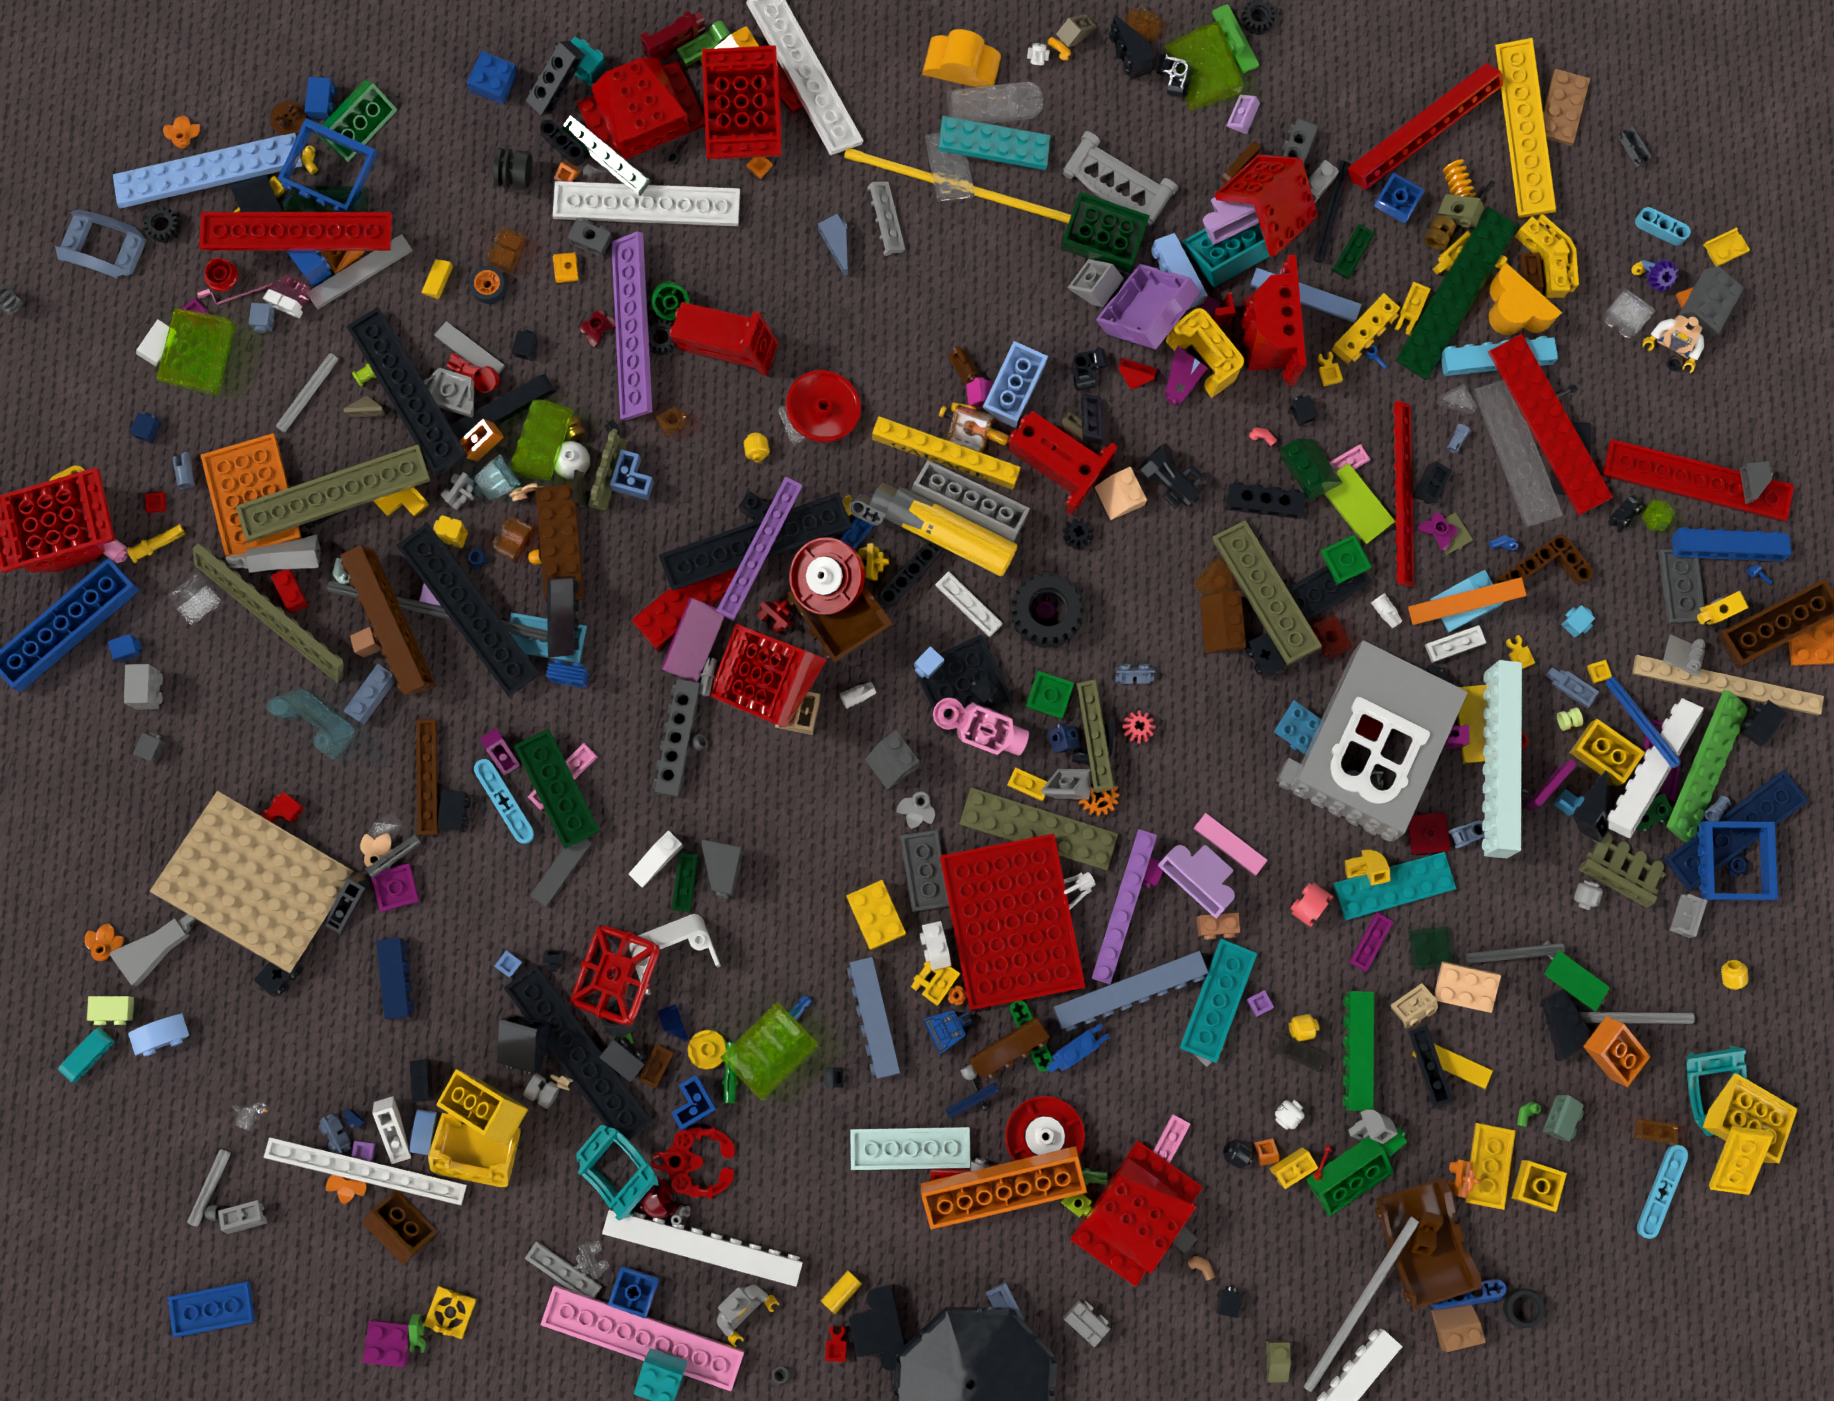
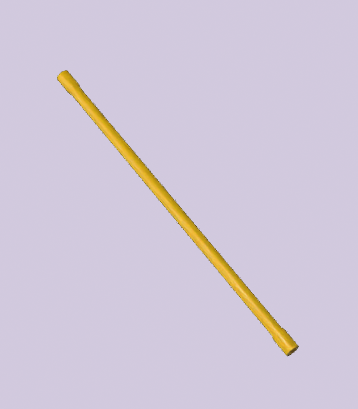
[844,148,1071,223]

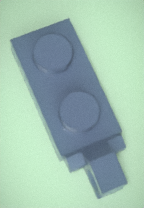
[1545,668,1599,708]

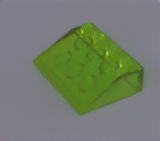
[1165,21,1244,111]
[156,308,236,396]
[720,1001,820,1102]

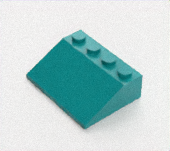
[1182,223,1269,287]

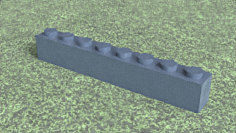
[1052,951,1208,1031]

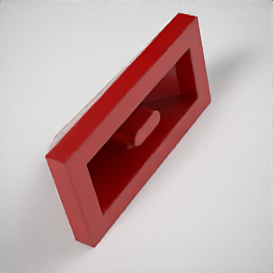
[1118,357,1157,389]

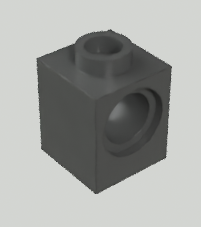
[133,732,166,764]

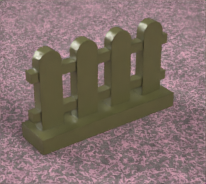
[587,429,628,512]
[1578,833,1666,908]

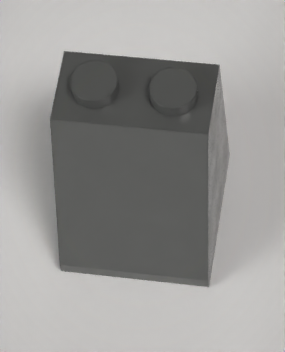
[865,730,919,790]
[702,840,743,900]

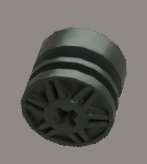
[493,148,533,190]

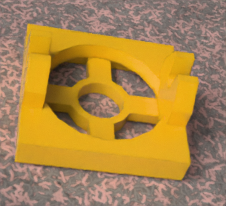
[424,1286,477,1339]

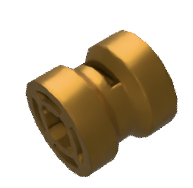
[562,416,586,441]

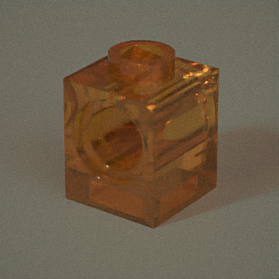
[656,406,687,438]

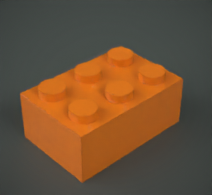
[1583,1016,1650,1087]

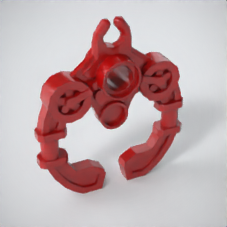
[651,1126,735,1199]

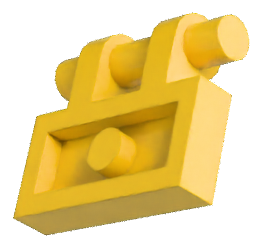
[910,961,960,1006]

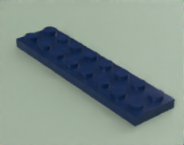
[1663,770,1808,891]

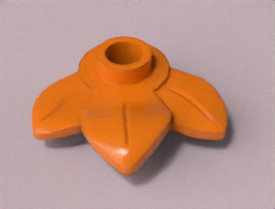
[163,116,200,148]
[85,923,125,961]
[326,1175,366,1205]

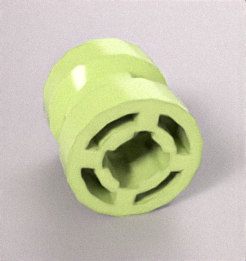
[1557,707,1583,731]

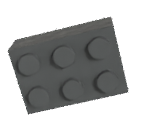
[1679,266,1744,336]

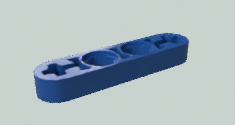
[1430,1280,1506,1310]

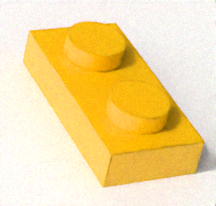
[1007,767,1047,801]

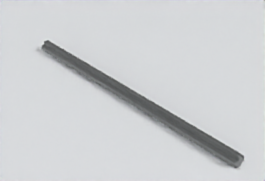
[327,581,548,642]

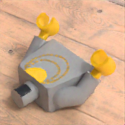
[717,1285,779,1347]

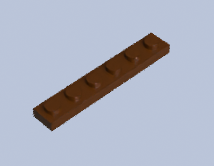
[416,719,438,836]

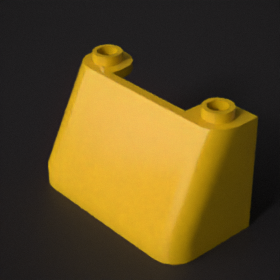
[428,1113,520,1187]

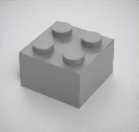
[124,664,163,710]

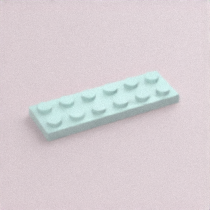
[850,1127,970,1170]

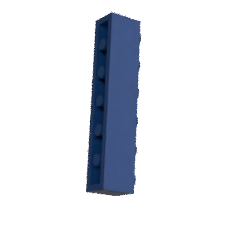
[1671,527,1791,562]

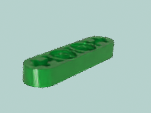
[1010,1000,1053,1071]

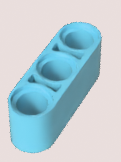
[1635,207,1691,245]

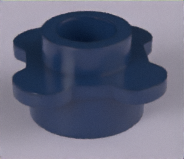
[466,547,488,570]
[1725,855,1748,876]

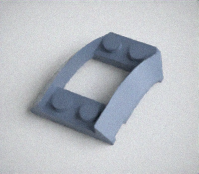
[55,209,147,279]

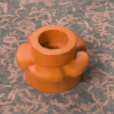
[948,986,967,1005]

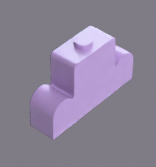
[1203,197,1259,245]
[1158,845,1235,918]

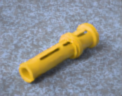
[126,524,186,563]

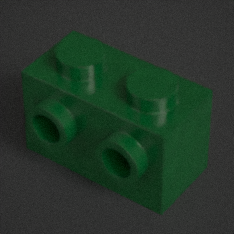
[1636,792,1673,832]

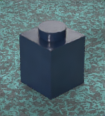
[129,412,161,444]

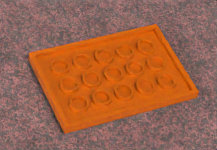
[201,433,302,557]

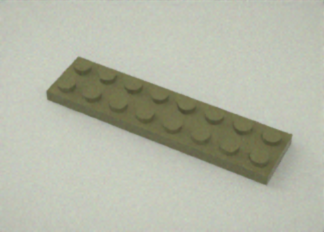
[1212,520,1322,666]
[959,788,1118,871]

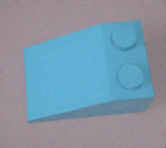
[1430,570,1503,632]

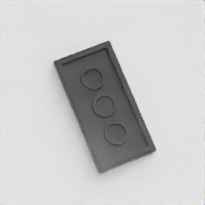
[1658,549,1705,624]
[900,829,949,912]

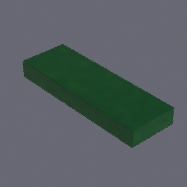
[1332,224,1375,279]
[671,852,699,913]

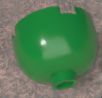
[651,281,689,321]

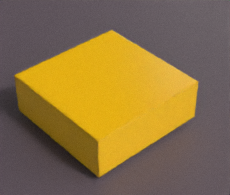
[1587,660,1612,684]

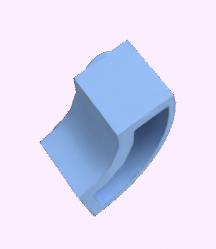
[128,1013,189,1057]

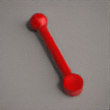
[1313,1145,1332,1180]

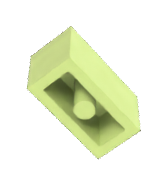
[87,996,134,1025]

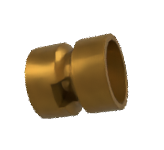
[1424,215,1456,251]

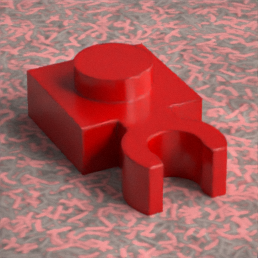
[825,1325,846,1362]

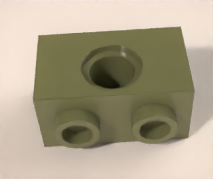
[1438,194,1485,227]

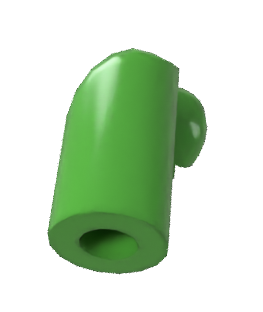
[1517,1102,1541,1127]

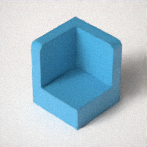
[1553,789,1584,816]

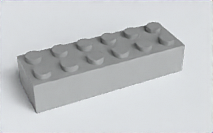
[911,460,1030,542]

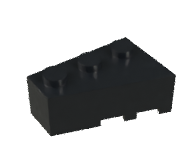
[1541,989,1592,1061]

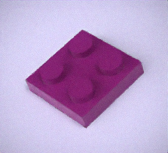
[372,863,420,912]

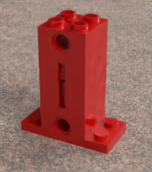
[670,302,779,377]
[1008,411,1118,516]

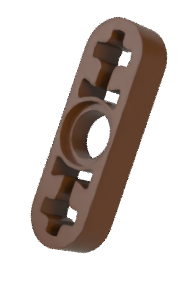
[1220,141,1262,184]

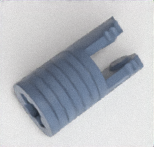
[173,451,195,489]

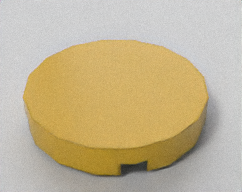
[688,1030,726,1070]

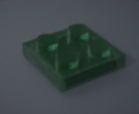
[1408,926,1454,970]

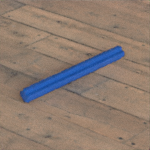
[1606,677,1681,768]

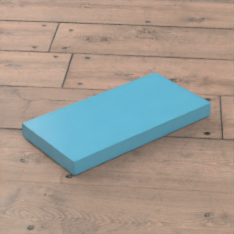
[509,613,587,663]

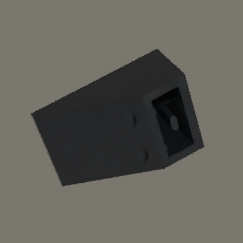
[1109,15,1155,80]
[1573,770,1615,843]

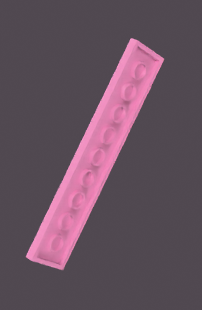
[541,1285,745,1391]

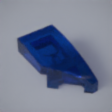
[657,1004,689,1042]

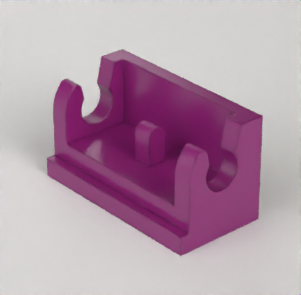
[1443,725,1469,750]

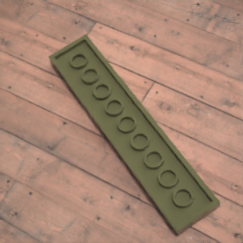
[236,445,431,543]
[192,544,343,683]

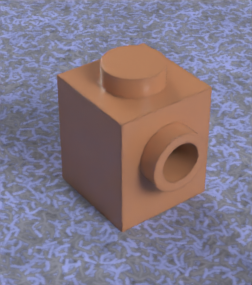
[350,627,382,658]

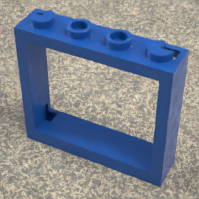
[278,118,378,212]
[1697,821,1778,900]

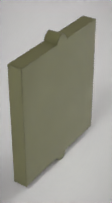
[1435,512,1473,556]

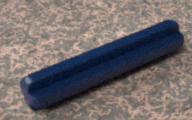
[946,1082,1000,1118]

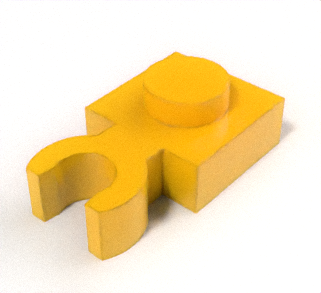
[1318,351,1343,387]
[1506,635,1535,669]

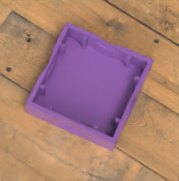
[1096,264,1200,349]

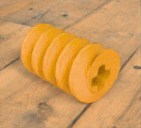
[1443,159,1476,197]

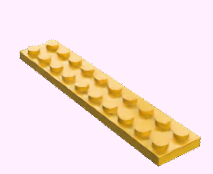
[1495,38,1556,218]

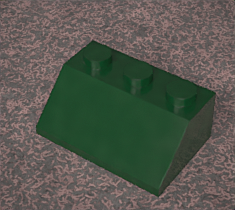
[1280,439,1343,501]

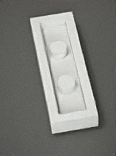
[1425,626,1486,663]

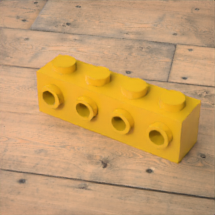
[1332,293,1400,364]

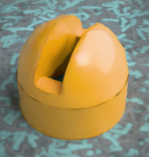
[528,549,542,565]

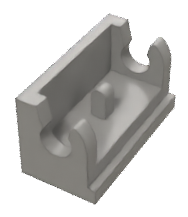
[1669,894,1708,938]
[218,1200,267,1234]

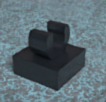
[543,950,565,972]
[821,1067,843,1088]

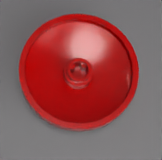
[785,370,861,443]

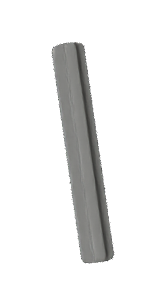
[187,1149,231,1226]

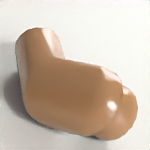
[1188,1256,1215,1281]

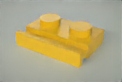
[1703,227,1750,267]

